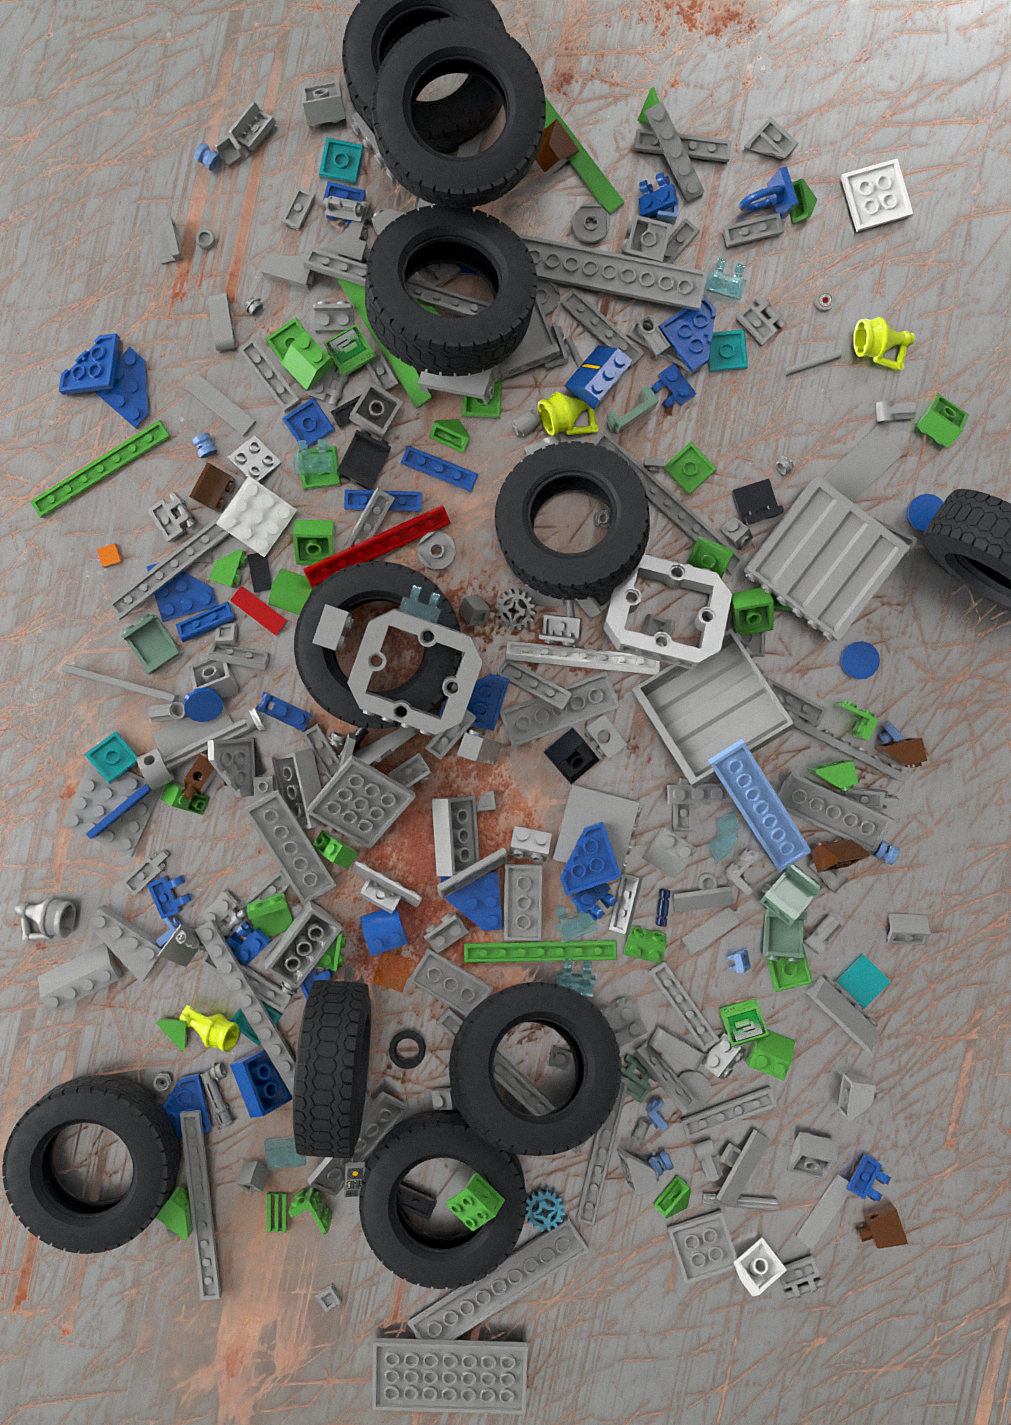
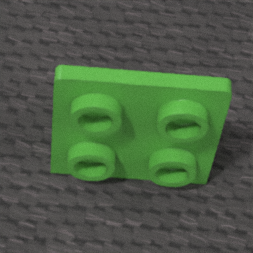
[834,701,879,741]
[445,1172,505,1231]

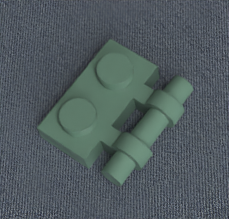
[621,1054,656,1103]

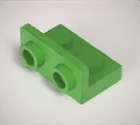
[315,931,346,972]

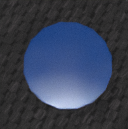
[907,494,943,532]
[840,641,880,679]
[184,687,223,722]

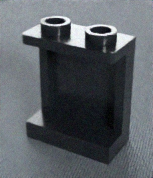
[336,429,391,490]

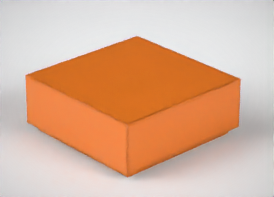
[97,543,122,568]

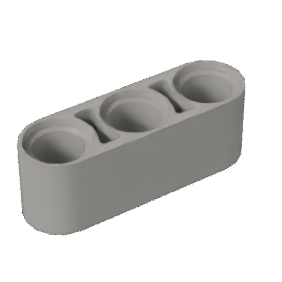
[207,292,236,351]
[649,1026,706,1071]

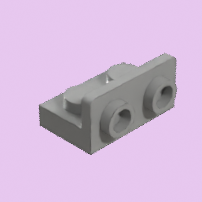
[313,301,354,332]
[424,912,469,954]

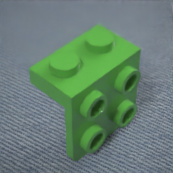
[247,893,293,937]
[288,1188,332,1235]

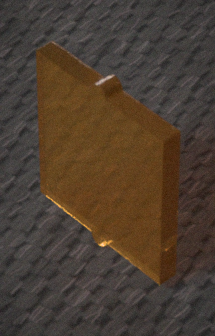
[373,951,413,992]

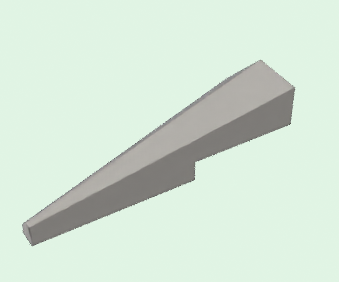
[353,708,439,767]

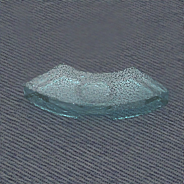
[707,812,738,863]

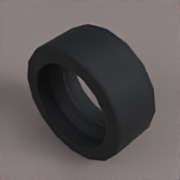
[389,1030,426,1069]

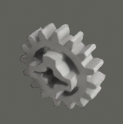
[495,588,537,630]

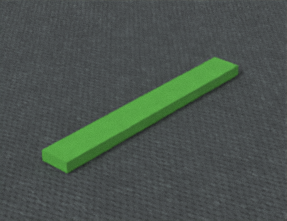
[544,97,624,215]
[337,278,433,408]
[30,420,171,518]
[464,940,617,963]

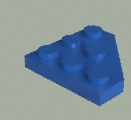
[658,295,716,373]
[59,333,120,395]
[94,347,149,429]
[146,563,219,622]
[438,674,509,731]
[560,821,621,896]
[441,871,503,931]
[163,1073,212,1138]

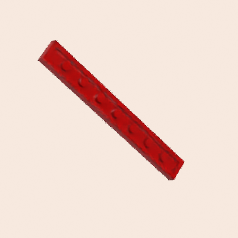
[303,505,451,588]

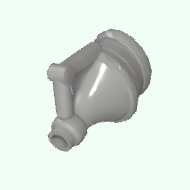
[14,896,76,942]

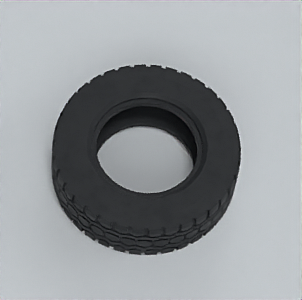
[495,441,650,600]

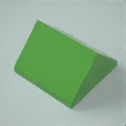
[268,568,316,615]

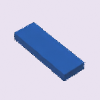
[176,602,236,643]

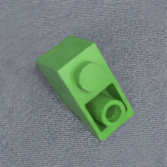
[209,549,247,588]
[160,782,210,815]
[313,830,358,869]

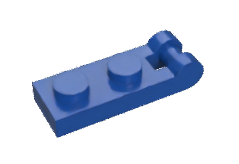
[256,692,313,732]

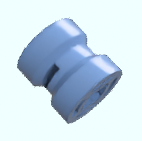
[194,142,221,171]
[192,432,218,459]
[873,840,900,865]
[648,1150,674,1176]

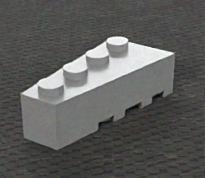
[457,729,502,765]
[87,905,165,983]

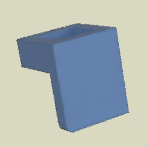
[656,198,679,224]

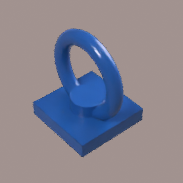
[739,166,799,219]

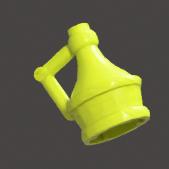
[853,317,915,371]
[538,391,599,436]
[179,1005,240,1053]

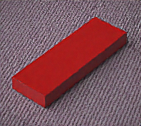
[230,585,288,636]

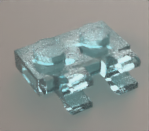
[704,258,747,300]
[294,439,334,475]
[399,586,441,623]
[555,906,598,943]
[556,958,596,997]

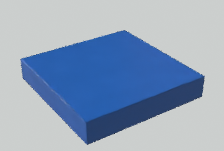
[282,397,336,450]

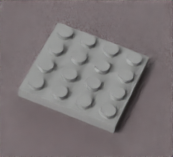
[306,755,415,849]
[61,762,164,857]

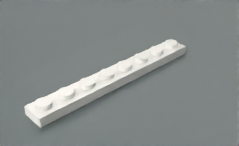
[506,641,660,675]

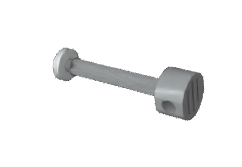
[136,706,266,791]

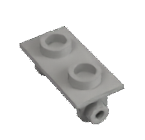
[323,196,366,222]

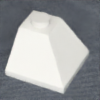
[733,1238,787,1296]

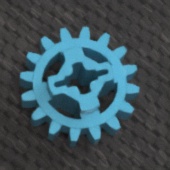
[525,1188,565,1232]

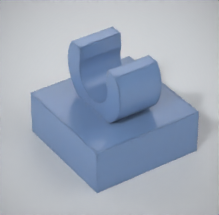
[880,720,903,743]
[728,949,751,973]

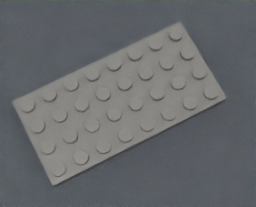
[372,1338,528,1414]

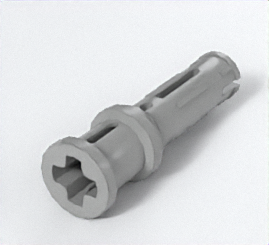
[200,1070,235,1130]

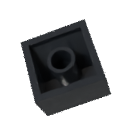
[544,728,600,784]

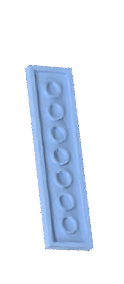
[708,739,811,872]

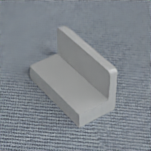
[152,216,183,264]
[887,913,931,945]

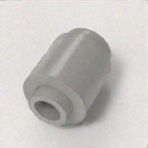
[512,409,542,436]

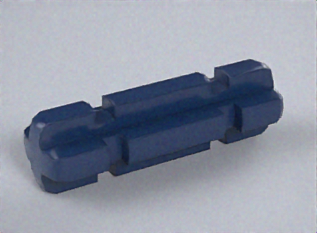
[656,889,671,927]

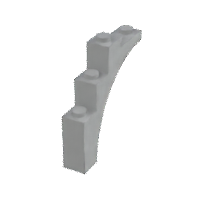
[261,200,373,290]

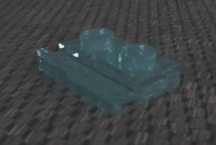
[264,1137,306,1170]

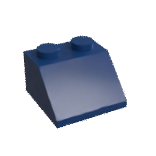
[360,906,409,956]

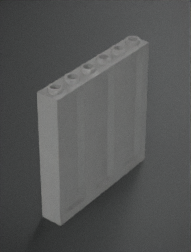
[743,475,910,641]
[632,628,796,789]

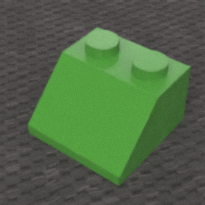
[281,331,335,391]
[917,393,969,448]
[293,520,335,565]
[730,588,774,636]
[807,760,859,791]
[745,1029,795,1081]
[156,1186,193,1241]

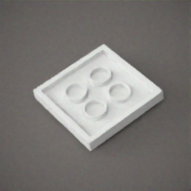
[841,158,913,232]
[216,476,297,557]

